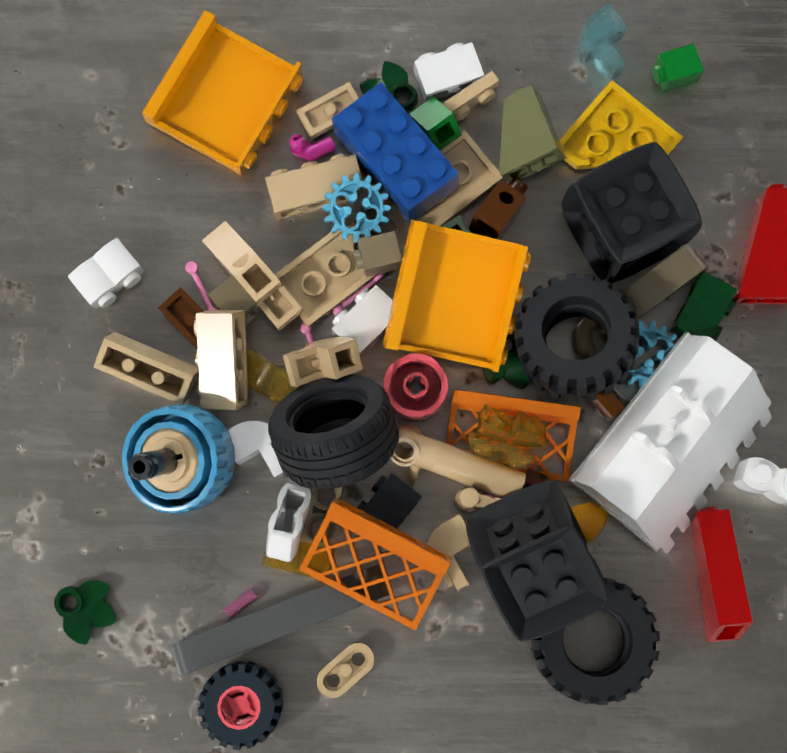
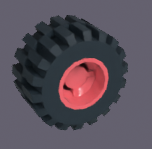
[197,661,283,750]

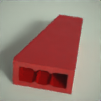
[733,184,787,304]
[692,506,753,643]

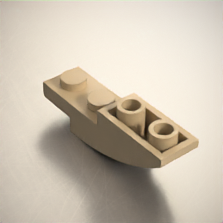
[201,221,303,331]

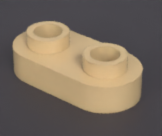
[317,642,374,698]

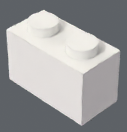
[414,42,485,102]
[332,285,393,358]

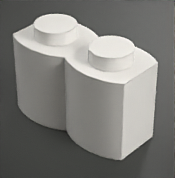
[68,238,144,309]
[733,457,787,505]
[266,483,311,562]

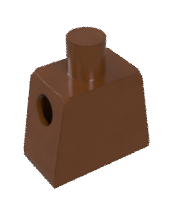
[468,177,528,240]

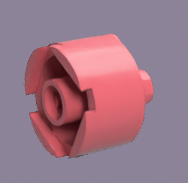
[384,353,448,422]

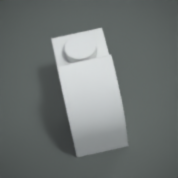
[227,421,285,479]

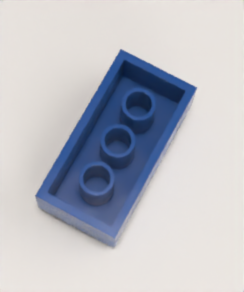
[331,82,459,223]

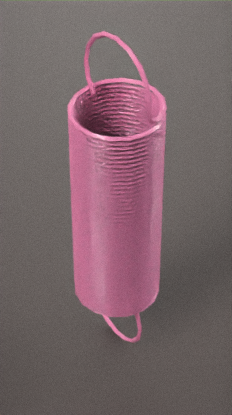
[218,584,263,623]

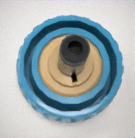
[122,404,235,514]

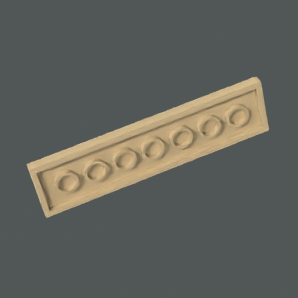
[275,131,503,328]

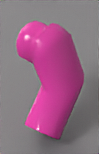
[289,134,336,161]

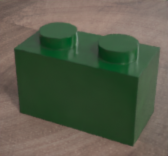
[669,271,737,341]

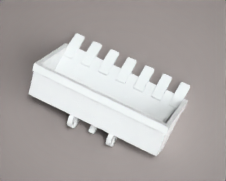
[569,332,772,554]

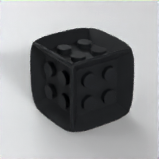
[561,142,702,283]
[466,480,609,641]

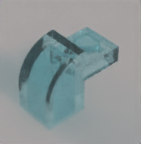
[578,3,627,80]

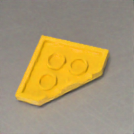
[559,80,683,170]

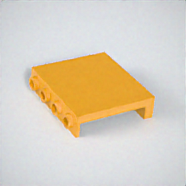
[142,10,304,175]
[383,219,531,372]

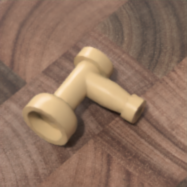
[454,487,501,513]

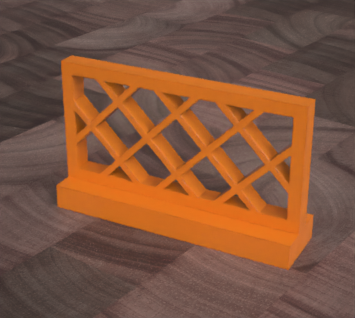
[446,389,581,482]
[299,498,452,631]

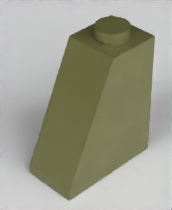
[499,85,566,183]

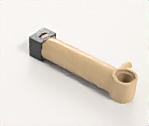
[390,424,548,498]

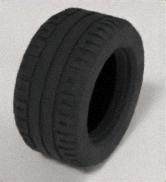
[268,375,399,490]

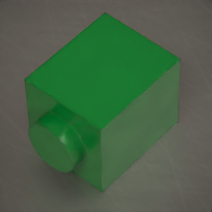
[652,43,704,93]
[409,97,462,151]

